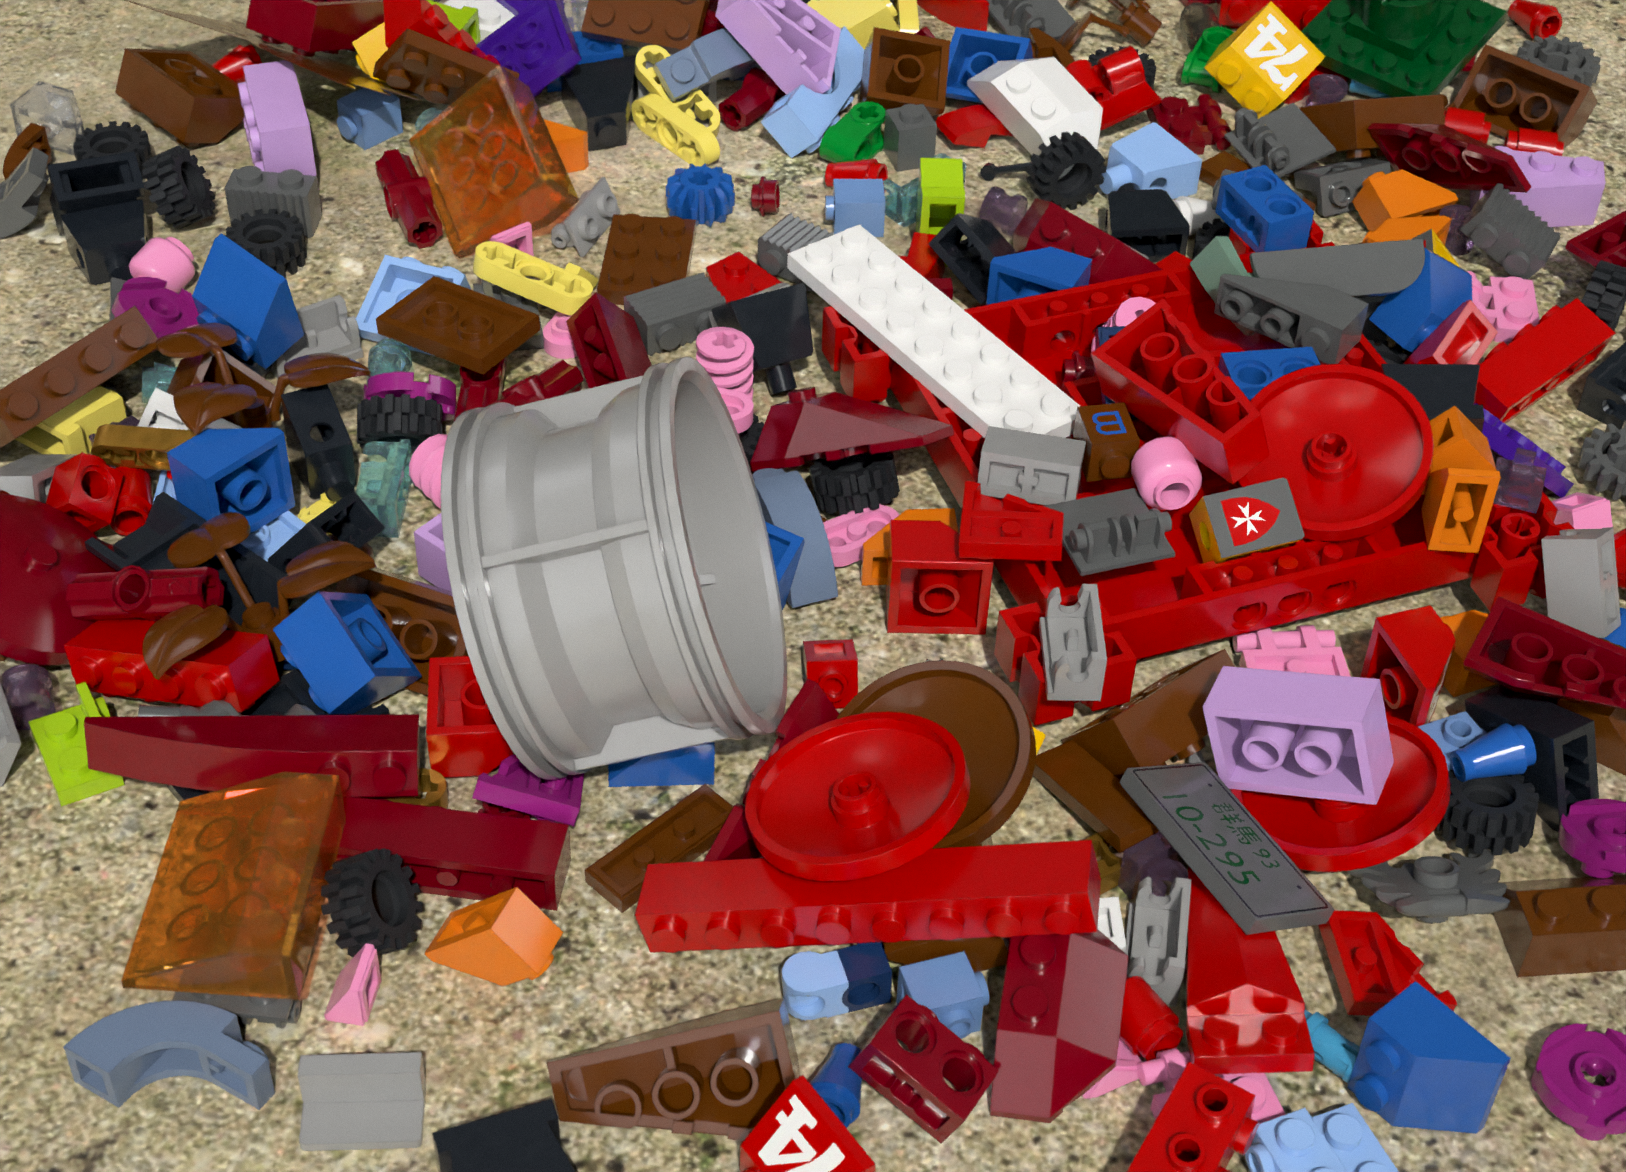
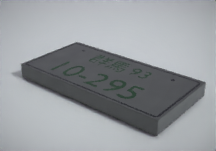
[1119,762,1335,935]

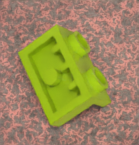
[28,681,124,807]

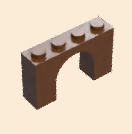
[0,306,158,448]

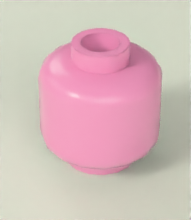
[129,237,195,293]
[1131,437,1202,511]

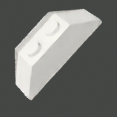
[967,57,1103,179]

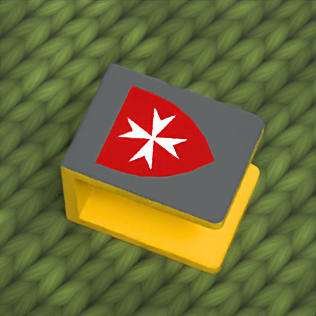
[1189,478,1304,564]

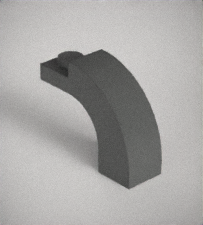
[0,147,49,239]

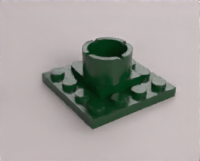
[1301,0,1507,97]

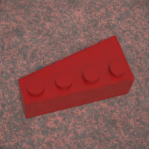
[1091,298,1270,485]

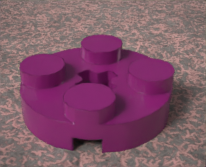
[111,277,199,351]
[363,372,457,421]
[1558,799,1626,878]
[1531,1024,1626,1141]

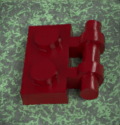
[1146,94,1231,155]

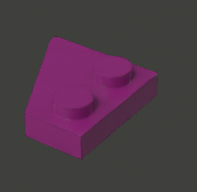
[472,754,584,826]

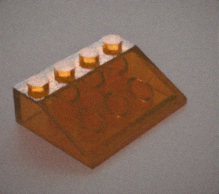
[409,65,579,258]
[121,772,346,1000]

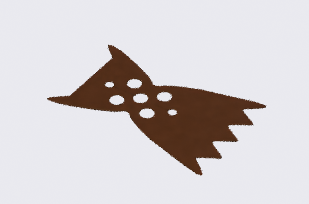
[125,0,424,101]

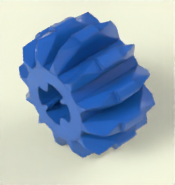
[666,163,735,227]

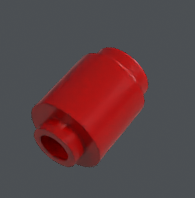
[1444,106,1492,144]
[1503,127,1564,156]
[109,466,153,536]
[1119,976,1183,1061]

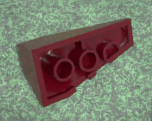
[1463,596,1626,710]

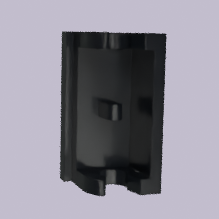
[1577,342,1626,430]

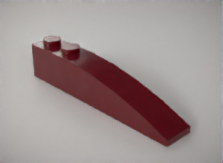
[84,714,420,797]

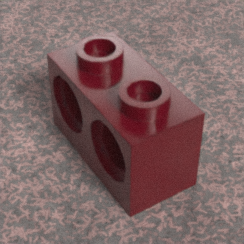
[848,994,1000,1144]

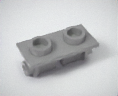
[551,177,620,257]

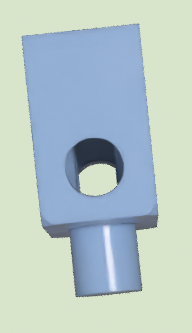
[1099,122,1202,199]

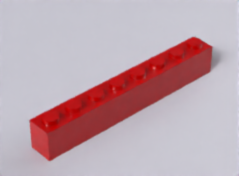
[635,840,1101,953]

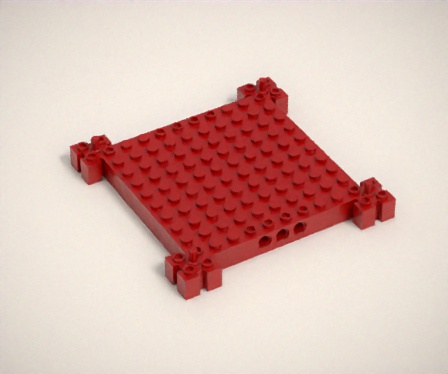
[822,220,1574,726]

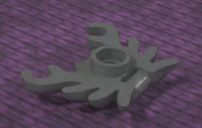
[1346,845,1510,923]

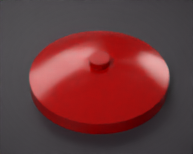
[1236,364,1434,541]
[745,712,971,881]
[1231,715,1451,872]

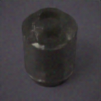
[1179,2,1222,51]

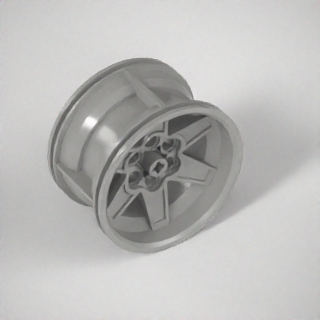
[441,357,787,780]

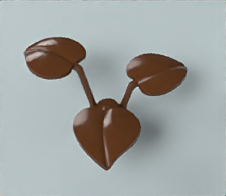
[1058,0,1162,52]
[156,323,371,434]
[142,512,377,680]

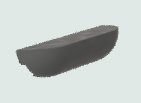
[1249,238,1425,298]

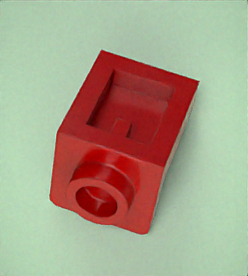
[803,639,858,708]

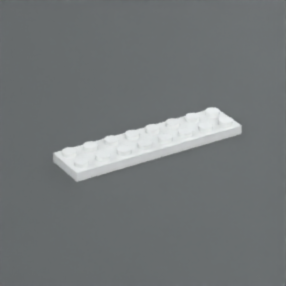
[787,224,1080,438]

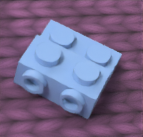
[356,255,471,356]
[1245,1103,1399,1172]

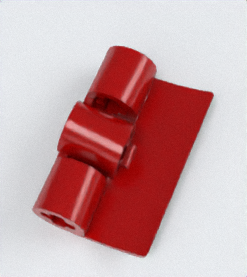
[1065,45,1162,131]

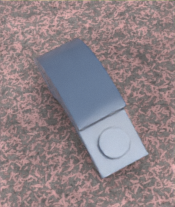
[653,28,761,102]
[752,468,838,608]
[63,1000,275,1110]

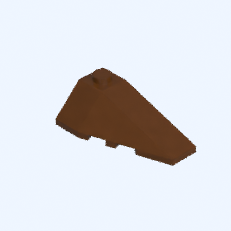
[546,998,800,1141]

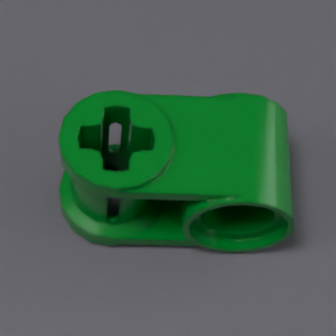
[1181,26,1234,93]
[819,101,886,163]

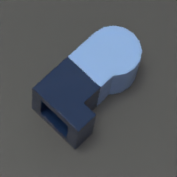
[782,942,892,1020]

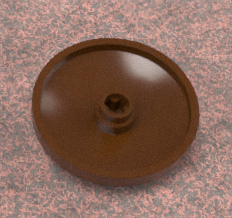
[836,660,1036,849]

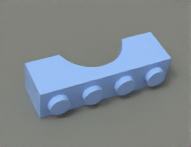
[761,26,864,158]

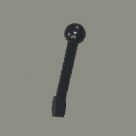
[980,162,1034,181]

